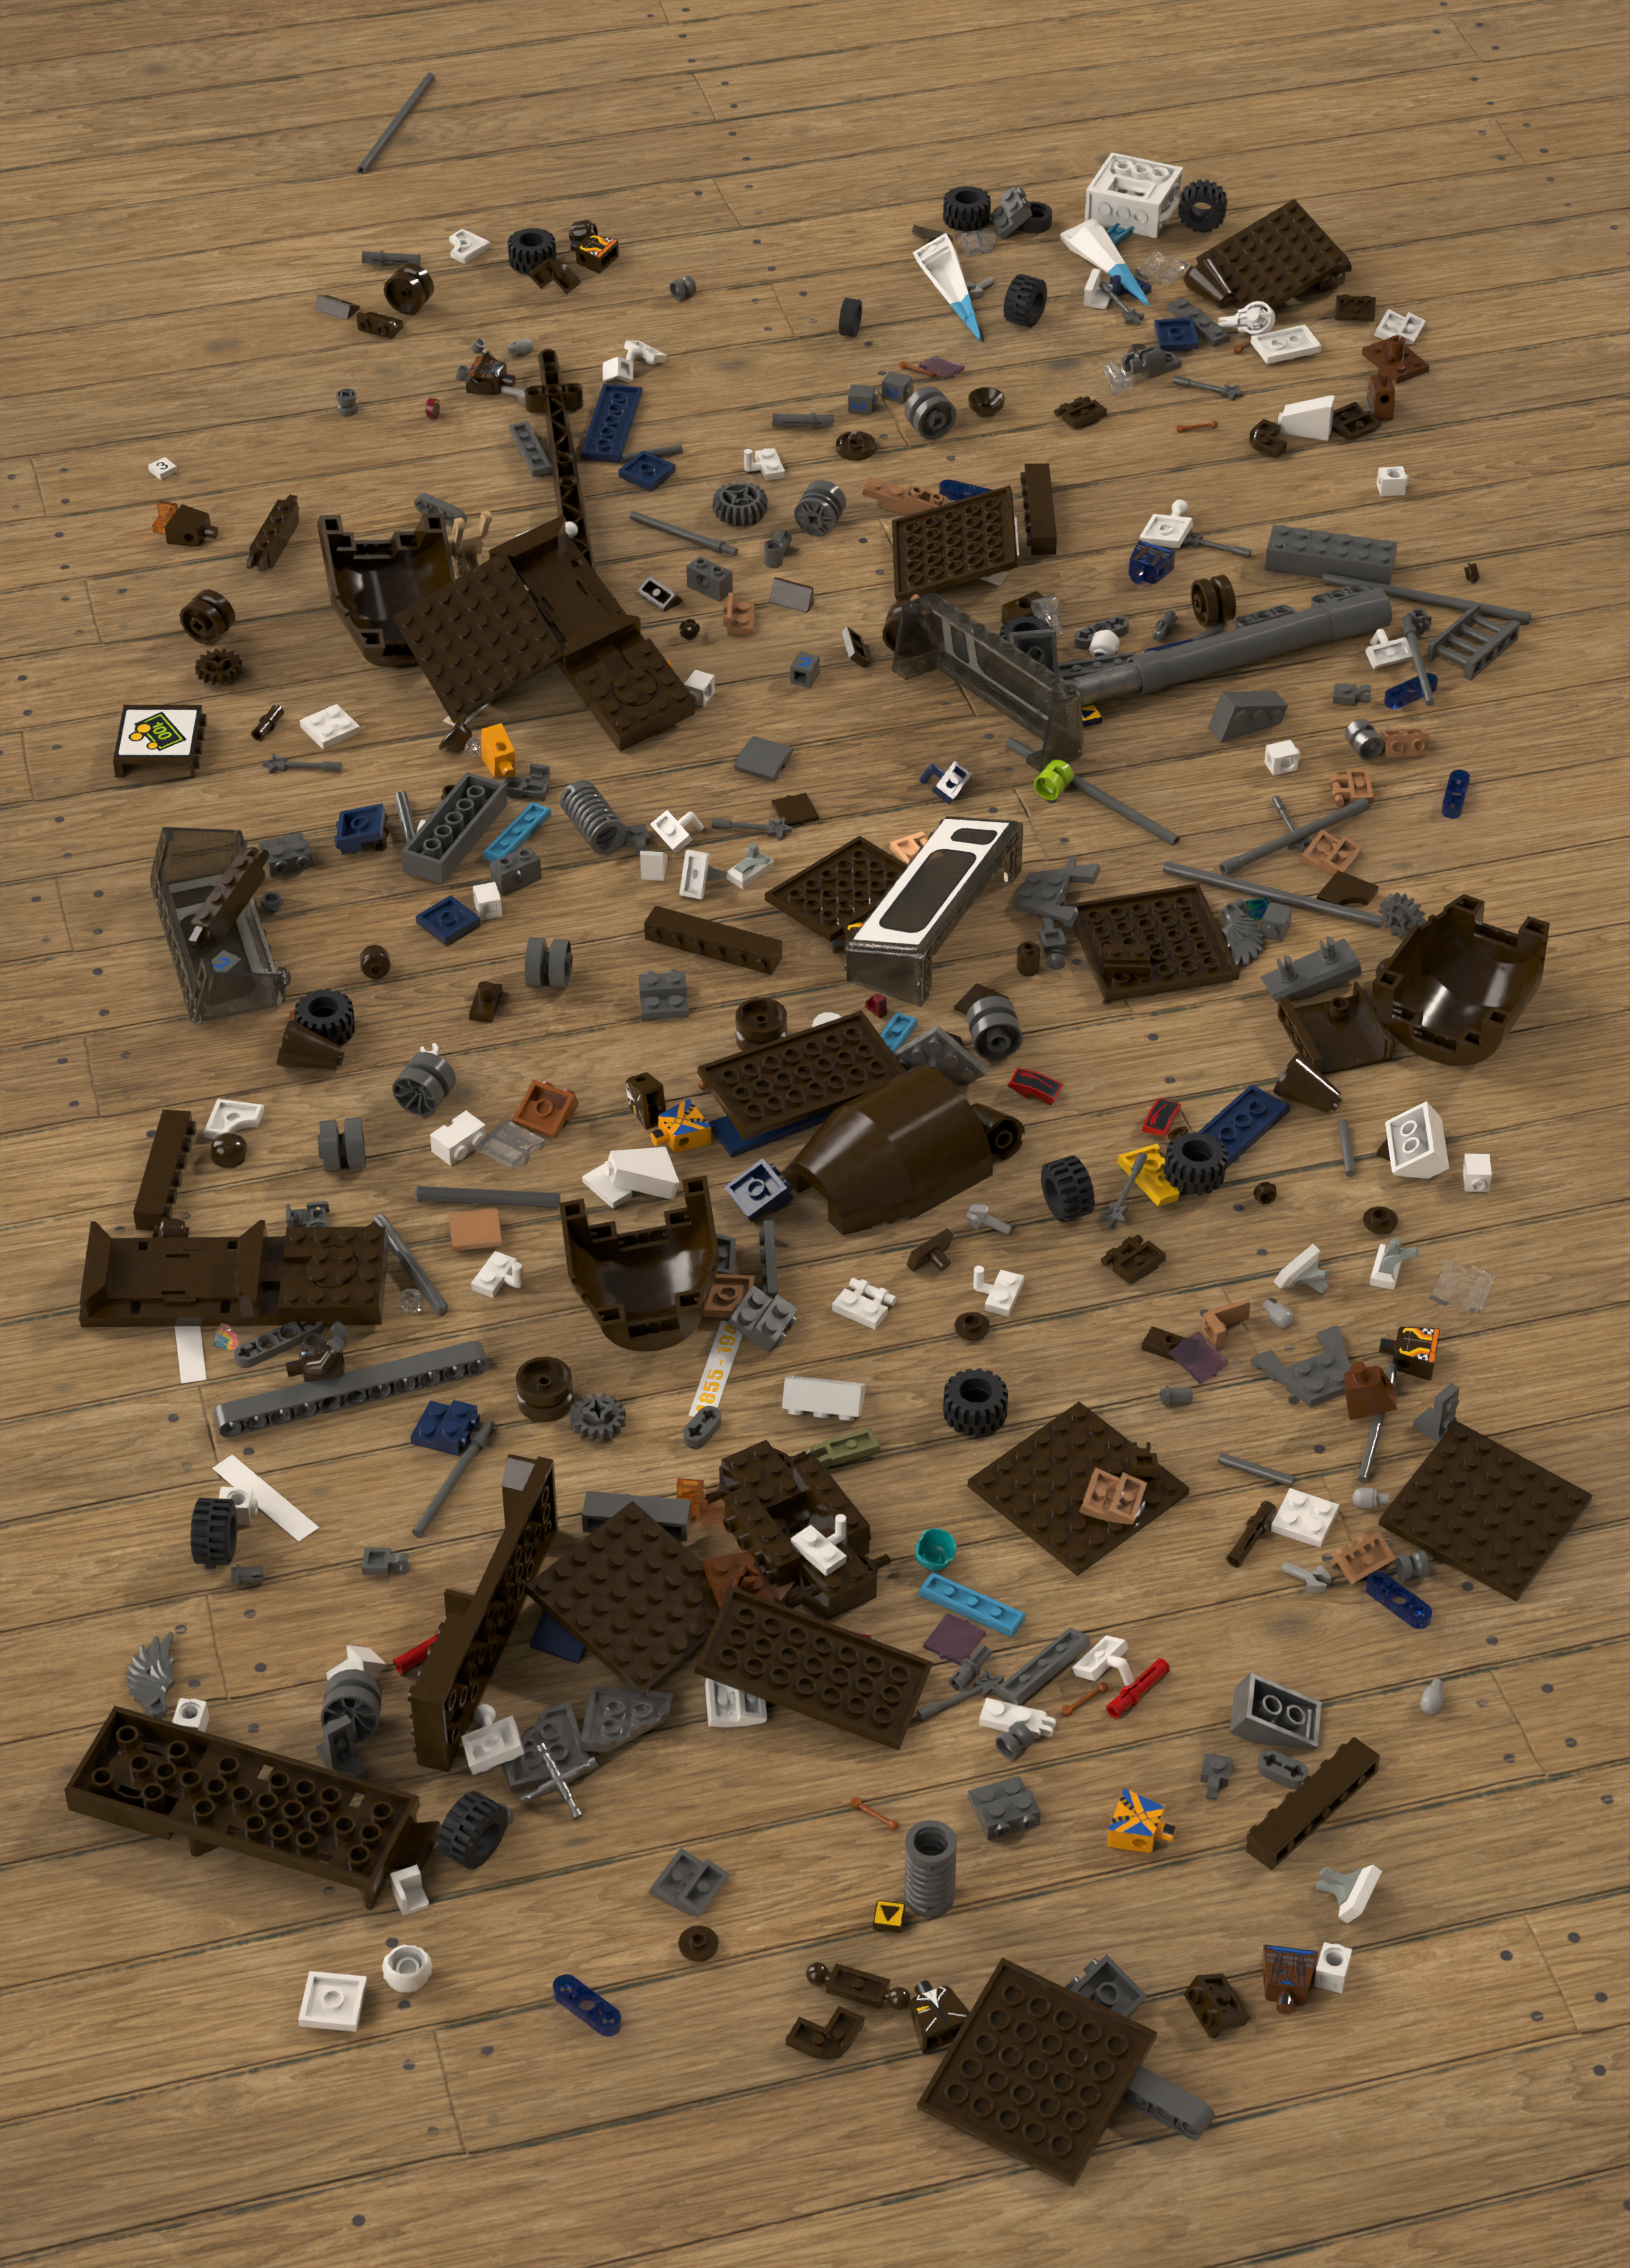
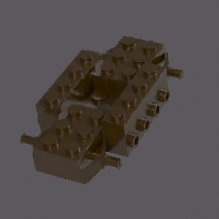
[704,1440,891,1620]

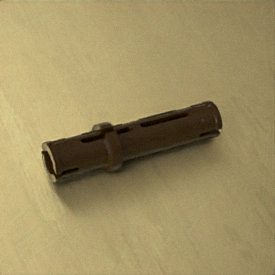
[1226,1501,1277,1568]

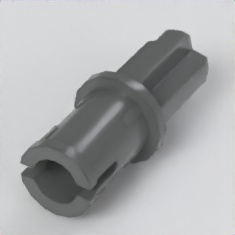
[1152,610,1178,642]
[948,1645,992,1692]

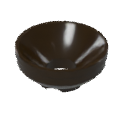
[968,387,1005,417]

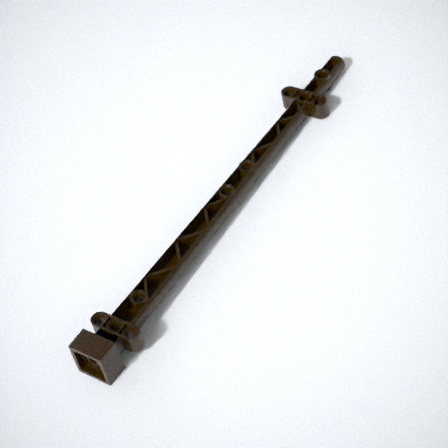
[525,349,617,601]

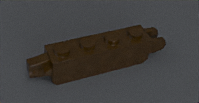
[246,495,299,571]
[189,846,269,950]

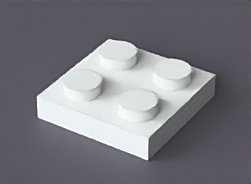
[300,704,360,749]
[1271,1488,1339,1548]
[298,1971,367,2032]

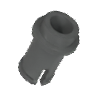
[1160,1386,1193,1406]
[231,1564,264,1586]

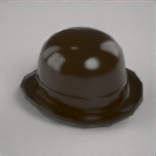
[439,717,473,753]

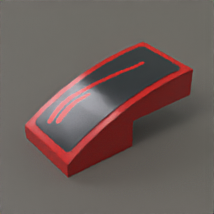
[1007,1068,1063,1105]
[1142,1098,1181,1138]

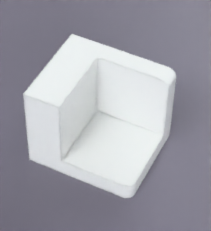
[603,357,633,382]
[390,1865,429,1916]

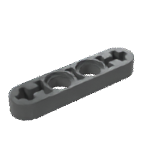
[234,1322,324,1368]

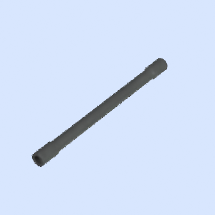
[1219,798,1370,876]

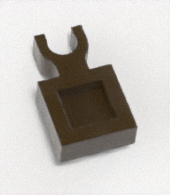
[1130,1442,1159,1478]

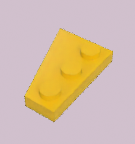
[1117,1143,1180,1207]

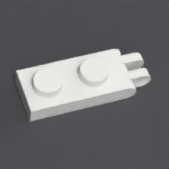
[979,1698,1056,1739]

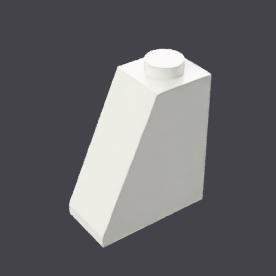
[1278,395,1335,441]
[604,1147,679,1199]

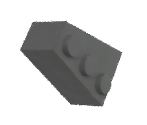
[1208,691,1288,742]

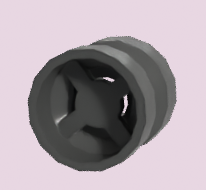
[669,275,696,300]
[336,388,358,416]
[1395,1550,1430,1582]
[995,1722,1034,1760]

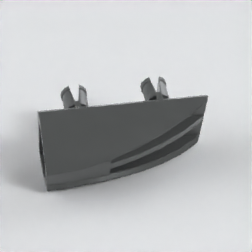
[1260,937,1361,1002]

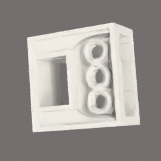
[1085,153,1183,238]

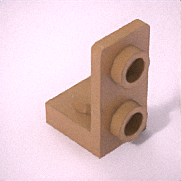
[1202,1299,1250,1351]

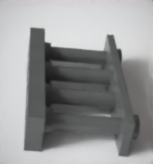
[1427,603,1520,681]

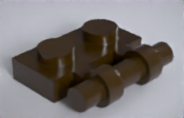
[1054,396,1107,429]
[1100,1234,1166,1284]

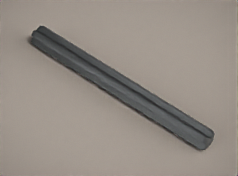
[415,1186,561,1207]
[373,1214,449,1316]

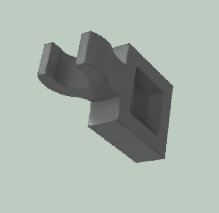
[1333,683,1371,705]
[625,824,650,856]
[1039,917,1067,953]
[361,1547,410,1575]
[1200,1753,1232,1800]

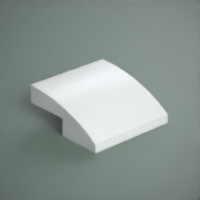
[1374,309,1426,344]
[705,1678,767,1727]

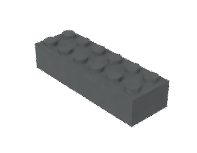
[1265,525,1398,585]
[401,772,508,884]

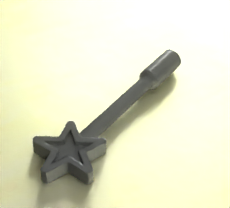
[1099,281,1144,326]
[1173,375,1243,401]
[1183,530,1252,557]
[263,754,342,774]
[1271,795,1312,853]
[711,817,792,841]
[1100,1152,1148,1229]
[917,1670,1004,1721]

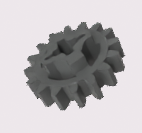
[1379,892,1427,939]
[570,1393,626,1442]

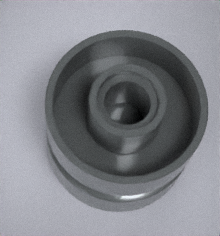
[525,937,573,988]
[966,996,1023,1060]
[392,1052,456,1117]
[317,1117,366,1172]
[321,1669,383,1744]

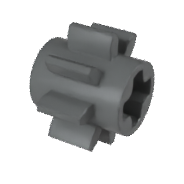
[1407,608,1432,635]

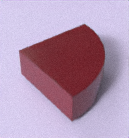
[865,994,887,1018]

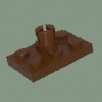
[1362,335,1429,384]
[702,1550,774,1609]

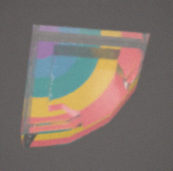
[213,1323,239,1351]

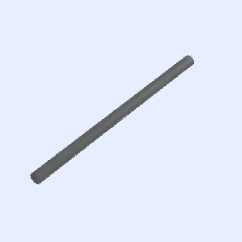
[357,73,435,174]
[1322,572,1532,623]
[1006,737,1180,846]
[1163,861,1384,927]

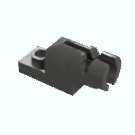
[1122,345,1182,379]

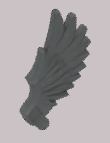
[1221,899,1264,967]
[126,1632,175,1719]

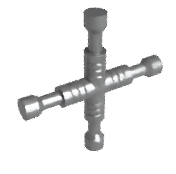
[520,1743,598,1820]

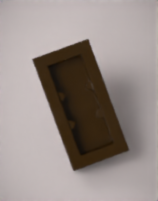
[469,981,503,1022]
[907,1228,954,1272]

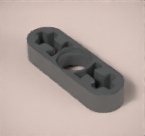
[414,493,467,527]
[1074,616,1129,650]

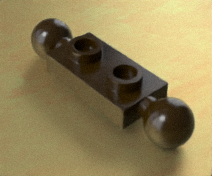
[806,1962,911,2010]

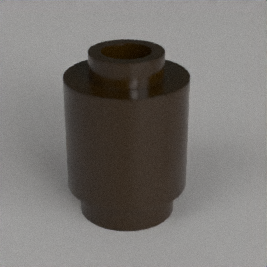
[1016,942,1040,977]

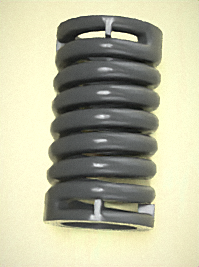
[560,780,627,855]
[904,1820,957,1917]

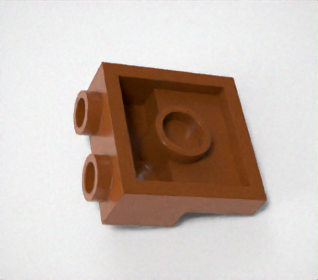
[512,1080,579,1139]

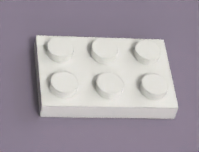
[1251,325,1321,364]

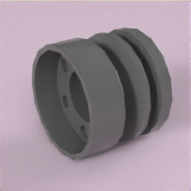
[794,480,846,536]

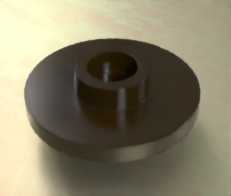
[1363,1206,1398,1234]
[954,1312,990,1340]
[678,1926,719,1962]

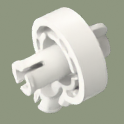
[1218,301,1275,336]

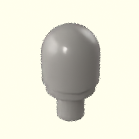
[506,338,533,355]
[1262,1300,1294,1329]
[1352,1488,1389,1509]
[1420,1679,1445,1715]

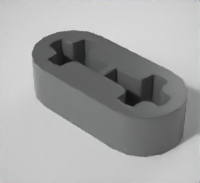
[684,1406,721,1449]
[1258,1750,1309,1790]

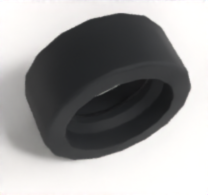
[1018,201,1052,234]
[839,298,862,337]

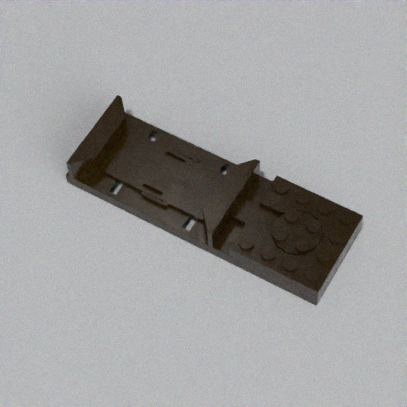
[489,515,695,751]
[79,1220,389,1327]
[408,1454,558,1773]
[64,1706,420,1911]

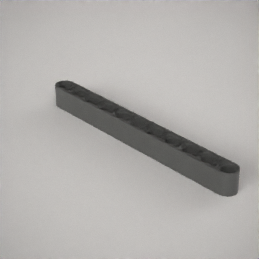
[213,1341,490,1437]

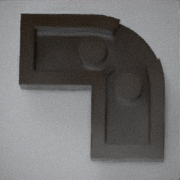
[528,259,581,294]
[1249,419,1287,458]
[786,2006,865,2059]

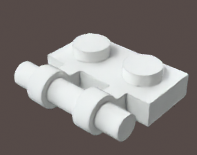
[832,1278,897,1330]

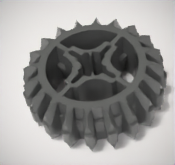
[712,481,768,526]

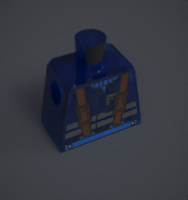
[1129,540,1175,584]

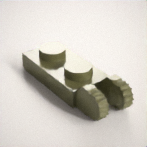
[806,1428,880,1470]

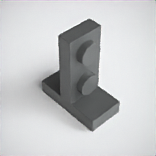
[1413,1383,1459,1444]
[316,1715,368,1780]

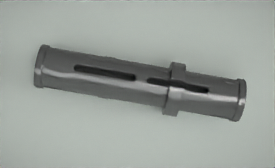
[362,250,421,266]
[772,412,834,429]

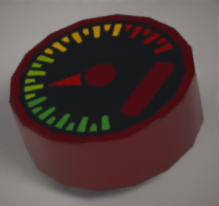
[425,398,440,419]

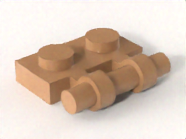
[1329,769,1374,807]

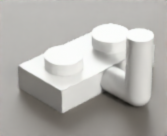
[624,340,667,365]
[744,448,785,481]
[1365,629,1413,670]
[650,810,704,854]
[471,1251,523,1298]
[973,1266,1024,1317]
[791,1514,846,1576]
[1072,1635,1135,1686]

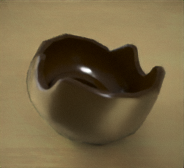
[211,1132,247,1168]

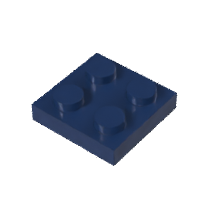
[1154,317,1199,351]
[618,451,676,491]
[416,895,481,945]

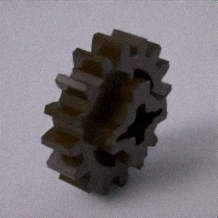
[195,649,243,685]

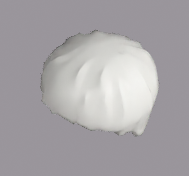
[382,1945,433,1993]

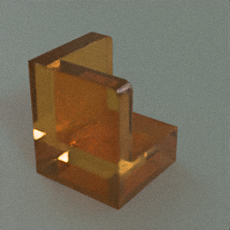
[152,500,178,534]
[676,1478,704,1521]

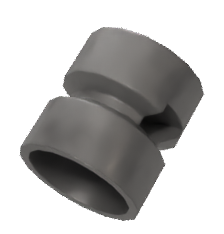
[1345,719,1384,760]

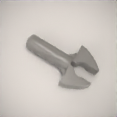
[966,277,995,299]
[501,385,530,404]
[965,1204,1012,1234]
[1281,1562,1331,1593]

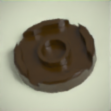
[836,431,876,461]

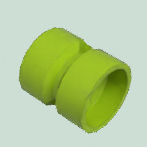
[1034,760,1074,801]

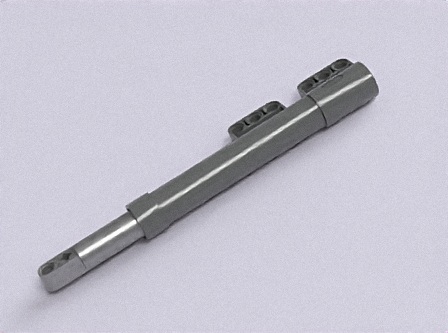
[1037,584,1392,715]

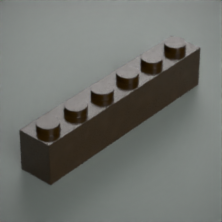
[1020,463,1057,555]
[644,905,782,975]
[133,1109,196,1231]
[1246,1737,1380,1871]

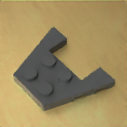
[1013,864,1101,927]
[1251,1325,1351,1407]

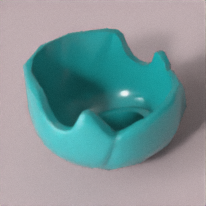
[914,1528,957,1572]

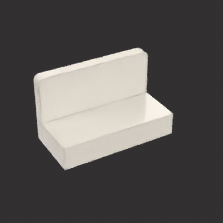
[1084,269,1113,309]

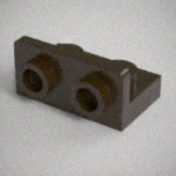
[1335,294,1376,322]
[356,311,403,339]
[1184,1973,1250,2038]

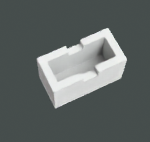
[430,1111,487,1166]

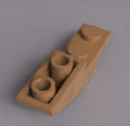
[862,477,948,514]

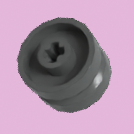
[905,387,957,440]

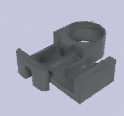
[503,763,550,802]
[286,1201,330,1227]

